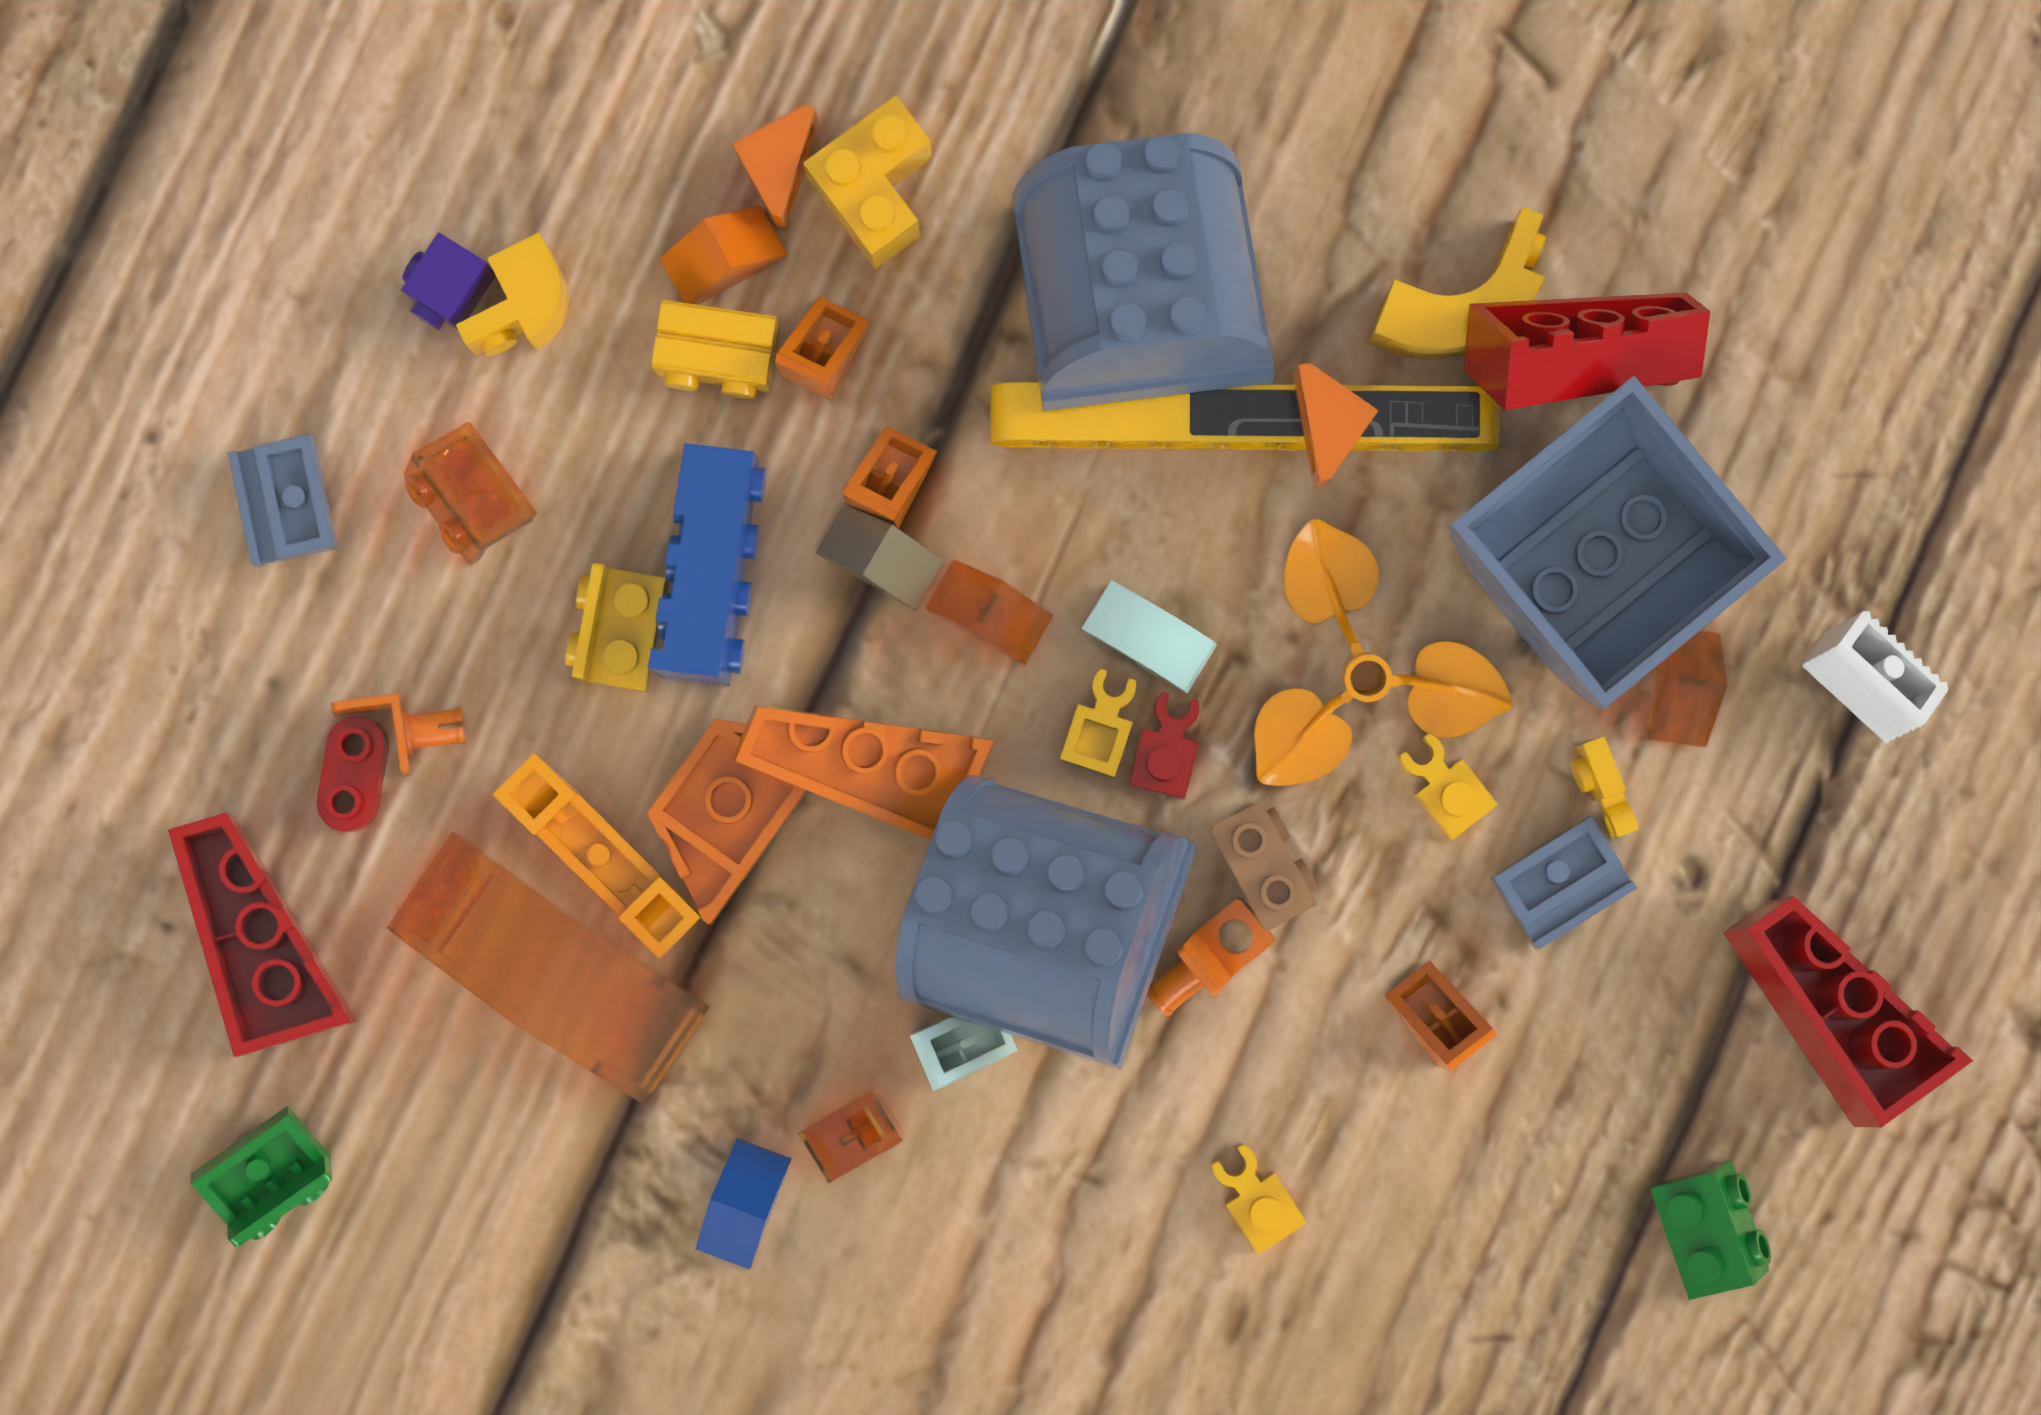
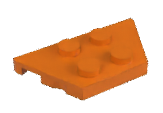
[647,719,807,925]

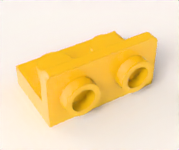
[565,563,668,693]

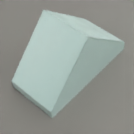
[910,1016,1018,1091]

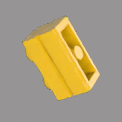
[652,300,780,400]

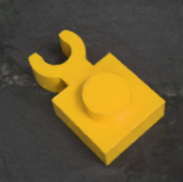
[1060,669,1136,778]
[1397,733,1498,840]
[1570,736,1639,838]
[1211,1143,1307,1255]

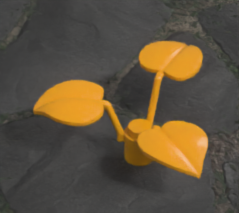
[1254,518,1513,786]

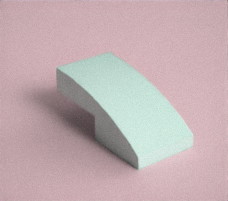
[1081,580,1217,693]

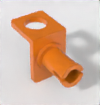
[331,693,466,776]
[1147,897,1275,1016]

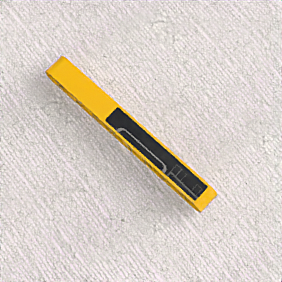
[990,382,1502,452]

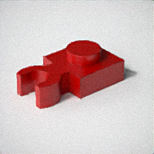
[1128,692,1199,799]

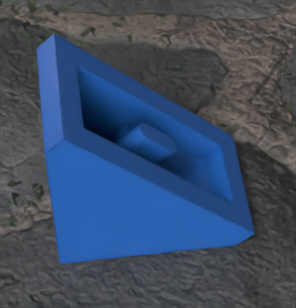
[695,1138,792,1269]

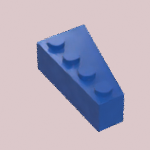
[648,443,767,686]

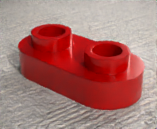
[317,716,389,832]

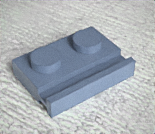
[227,434,339,567]
[1490,816,1637,950]

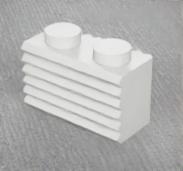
[1802,611,1948,744]

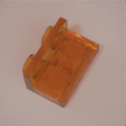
[404,421,537,565]

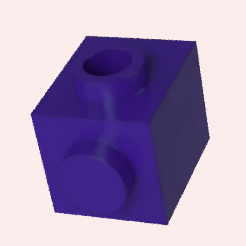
[401,232,496,330]

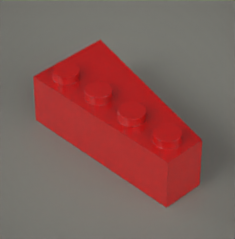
[1463,293,1711,410]
[168,813,357,1057]
[1723,896,1973,1128]

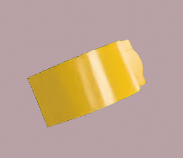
[456,232,569,356]

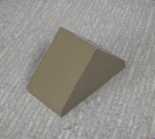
[816,503,944,611]

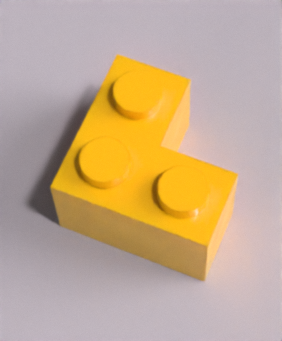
[803,95,932,269]

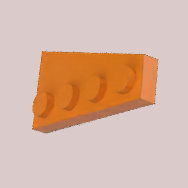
[732,705,994,840]

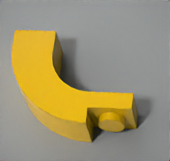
[1367,207,1546,360]

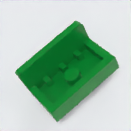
[191,1105,332,1248]
[1650,1159,1771,1300]

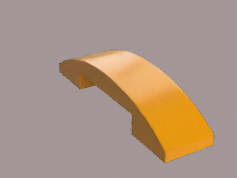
[492,753,701,959]

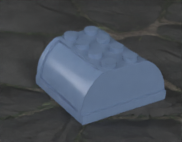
[1013,133,1275,411]
[1448,376,1787,711]
[896,775,1197,1070]

